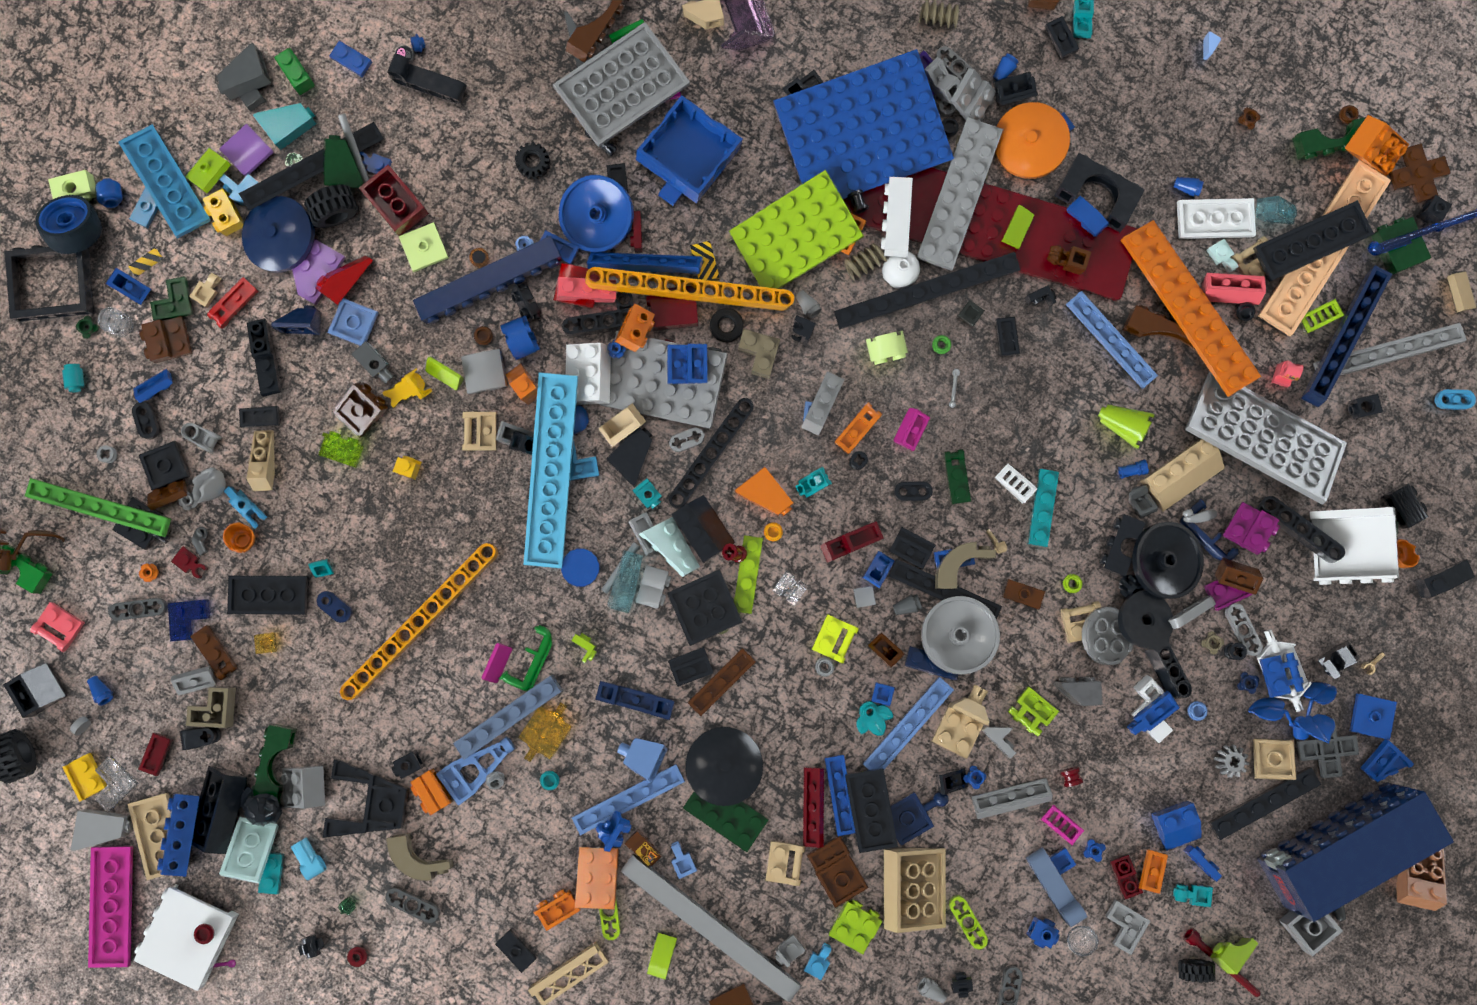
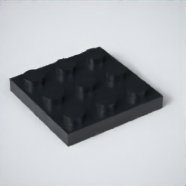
[667,569,743,646]

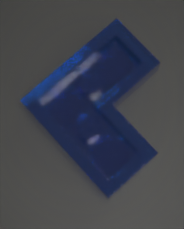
[168,599,210,642]

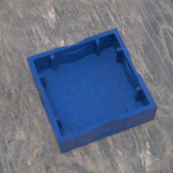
[636,95,743,204]

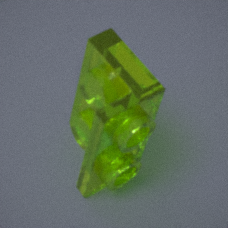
[318,431,364,468]

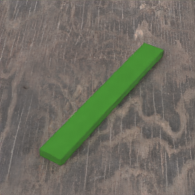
[24,478,171,537]

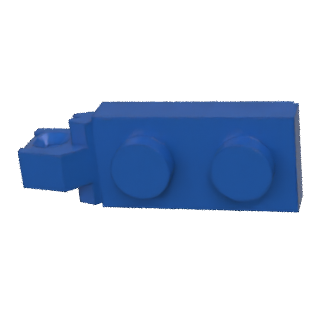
[1126,691,1180,735]

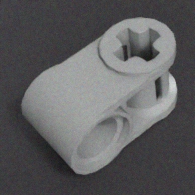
[181,423,222,454]

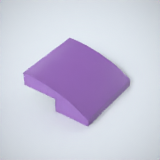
[219,124,274,177]

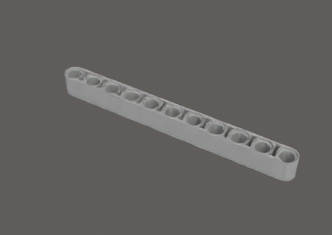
[621,854,802,1002]

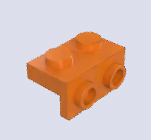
[533,889,581,931]

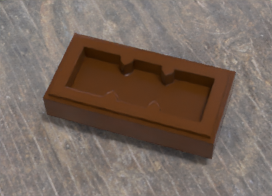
[1002,579,1045,610]
[806,836,850,873]

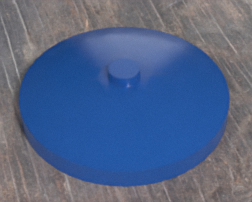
[559,175,634,252]

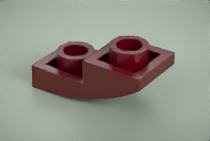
[1110,855,1143,900]

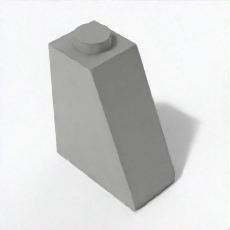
[71,809,133,851]

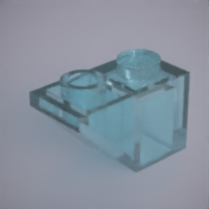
[1256,196,1297,224]

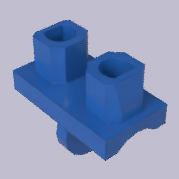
[596,811,631,852]

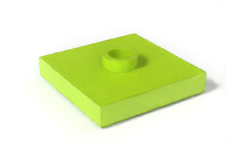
[185,148,231,193]

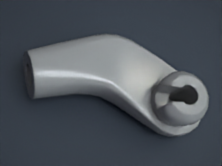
[1183,509,1217,523]

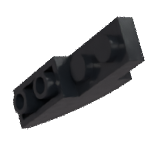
[246,318,281,397]

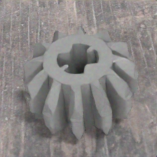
[1214,744,1249,778]

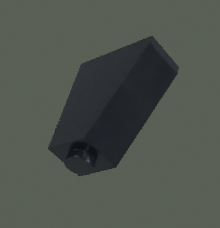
[606,427,653,488]

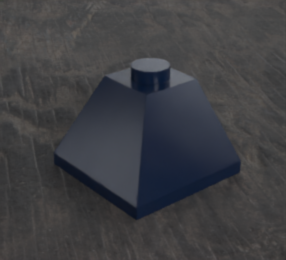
[271,305,322,335]

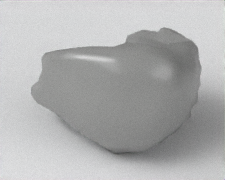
[192,467,226,503]

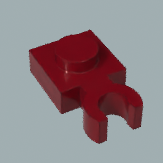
[171,546,208,579]

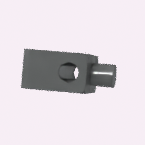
[351,341,394,384]

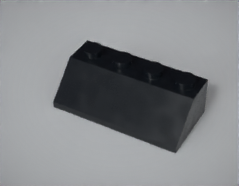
[192,766,247,854]

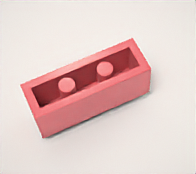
[1201,273,1266,305]

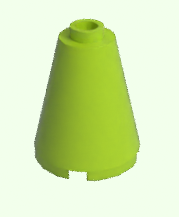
[1098,404,1155,449]

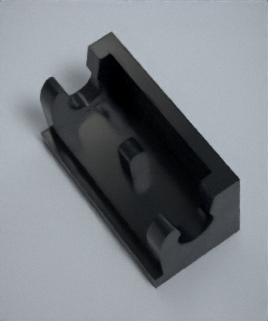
[993,72,1038,105]
[791,315,816,348]

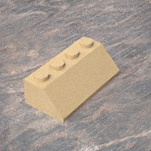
[1140,438,1225,512]

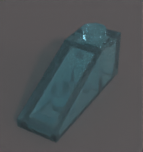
[607,550,643,614]

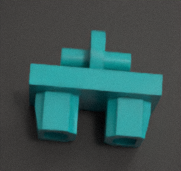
[795,467,832,498]

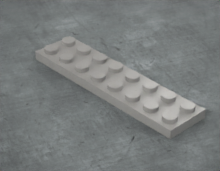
[917,117,1003,271]

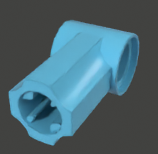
[291,837,327,880]

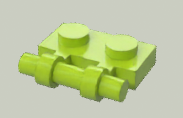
[1007,686,1059,737]

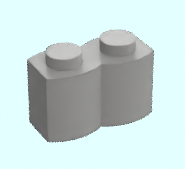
[636,565,672,609]

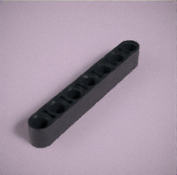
[669,398,753,509]

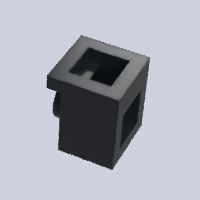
[392,750,425,779]

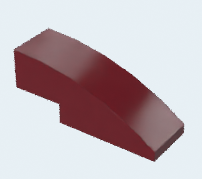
[820,521,884,563]

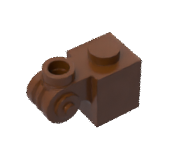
[1047,245,1091,275]

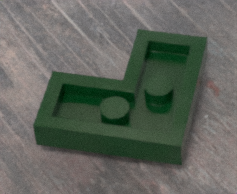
[150,276,193,321]

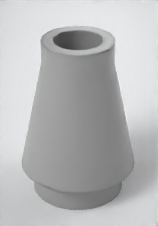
[795,290,822,319]
[917,977,948,1004]

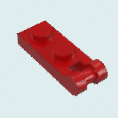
[207,277,259,329]

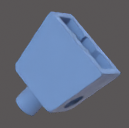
[617,738,668,783]

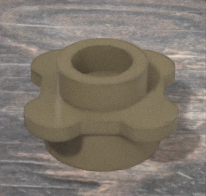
[1201,631,1224,654]

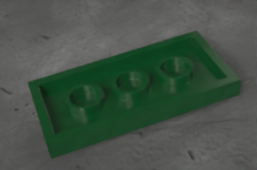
[683,791,769,852]

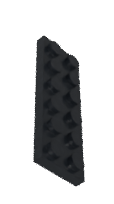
[1253,200,1374,282]

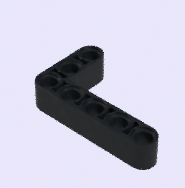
[1255,496,1345,563]

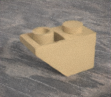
[682,0,724,29]

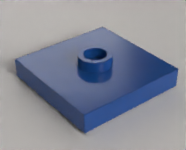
[1349,693,1397,740]

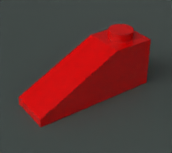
[316,255,373,305]

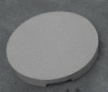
[1082,607,1134,665]

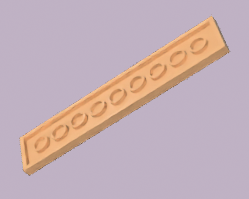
[1258,160,1391,337]

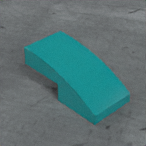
[1072,0,1094,39]

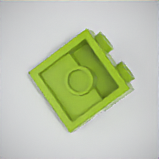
[828,899,882,954]

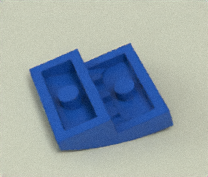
[667,344,707,384]

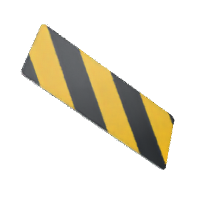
[128,248,163,277]

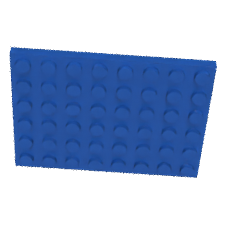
[773,49,954,199]

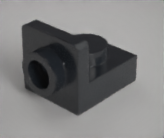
[1024,285,1057,307]

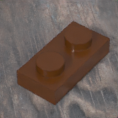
[147,479,187,511]

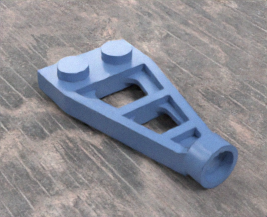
[436,736,516,806]

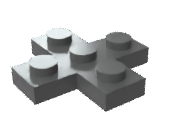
[1296,717,1359,778]

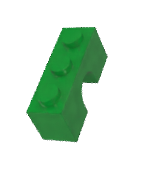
[0,545,53,594]

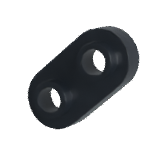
[132,402,159,440]
[894,481,933,501]

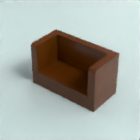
[1215,557,1264,595]

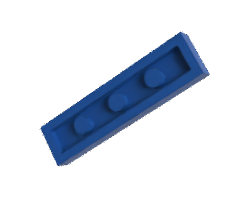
[824,755,855,836]

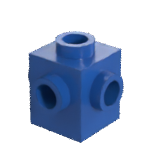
[1026,916,1060,949]

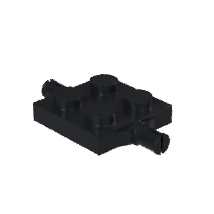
[112,497,170,550]

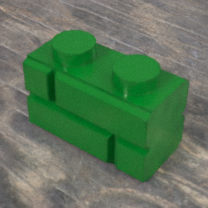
[274,48,315,95]

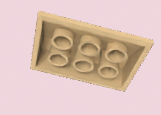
[884,848,946,933]

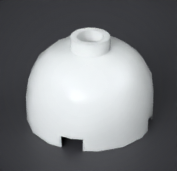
[882,251,920,289]

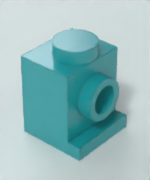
[632,479,662,509]

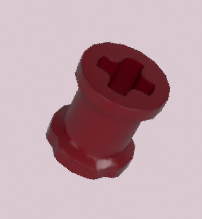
[722,543,747,563]

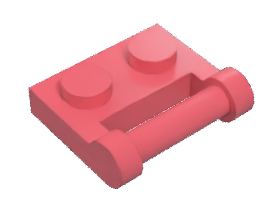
[30,602,85,652]

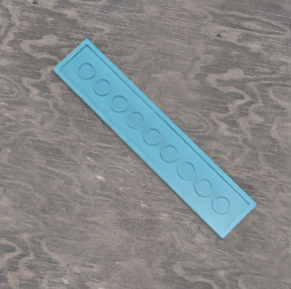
[523,372,579,569]

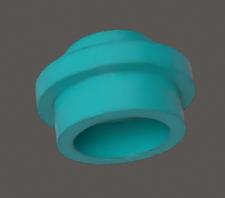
[540,771,560,790]

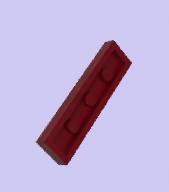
[803,767,824,848]

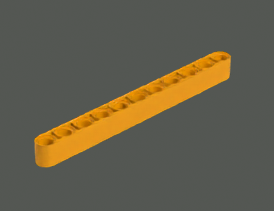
[585,267,794,311]
[340,543,498,700]

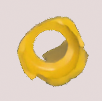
[382,368,432,408]

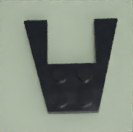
[322,759,409,838]

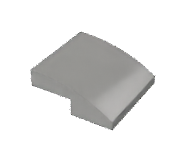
[461,349,508,394]

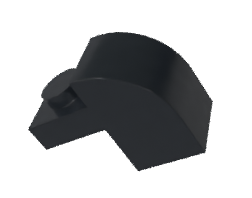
[783,70,824,96]
[1318,640,1359,679]

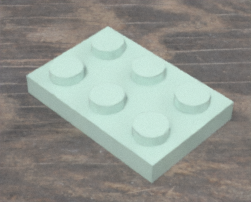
[219,817,279,884]

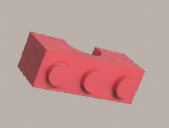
[557,277,616,303]

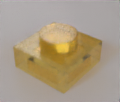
[254,632,277,654]

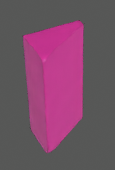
[893,408,930,451]
[481,643,512,683]

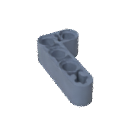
[1025,847,1088,927]

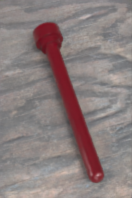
[1183,928,1261,997]

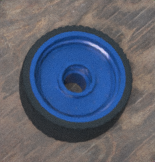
[35,195,102,254]

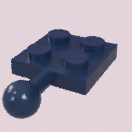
[890,792,949,846]

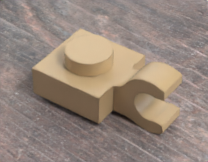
[189,273,222,308]

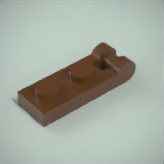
[190,625,238,680]

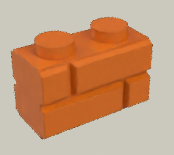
[410,768,453,816]

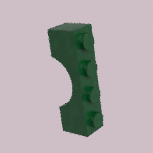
[1292,117,1366,161]
[251,724,297,805]

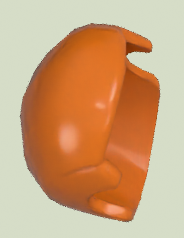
[223,522,256,553]
[1397,539,1420,569]

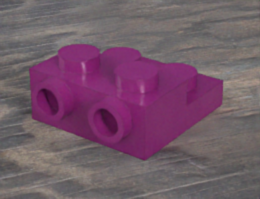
[1222,502,1280,555]

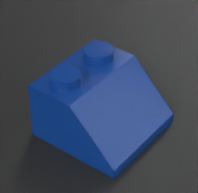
[1151,800,1202,851]

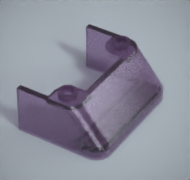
[721,0,775,51]

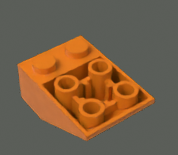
[1345,115,1410,177]

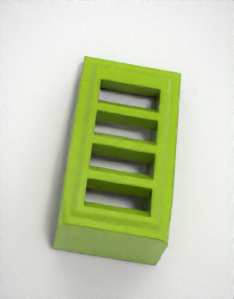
[1301,299,1344,333]

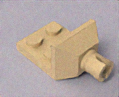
[931,685,989,759]

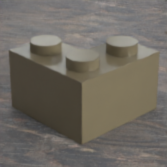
[738,329,780,379]
[186,686,236,728]

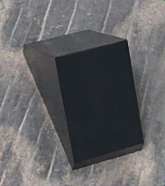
[935,768,968,795]

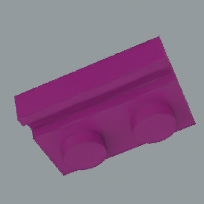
[1204,580,1252,611]

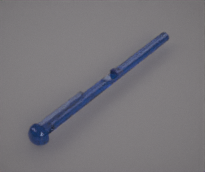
[1368,210,1477,256]

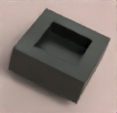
[958,300,985,327]

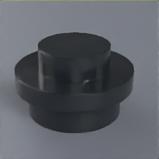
[942,118,959,137]
[1236,302,1256,321]

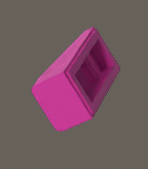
[1041,805,1084,845]

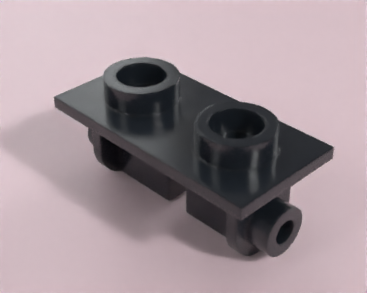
[511,284,541,324]

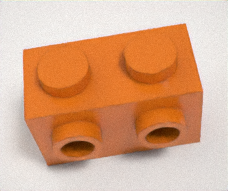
[615,304,655,352]

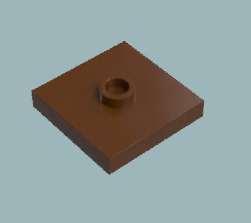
[815,854,869,908]

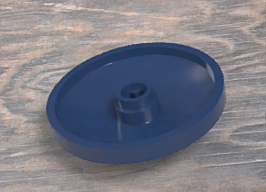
[242,196,315,273]

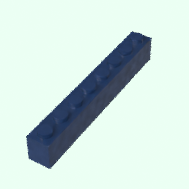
[413,236,563,324]
[1301,265,1392,407]

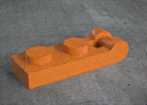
[834,402,883,455]

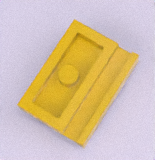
[62,753,108,802]

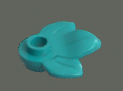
[856,701,894,736]

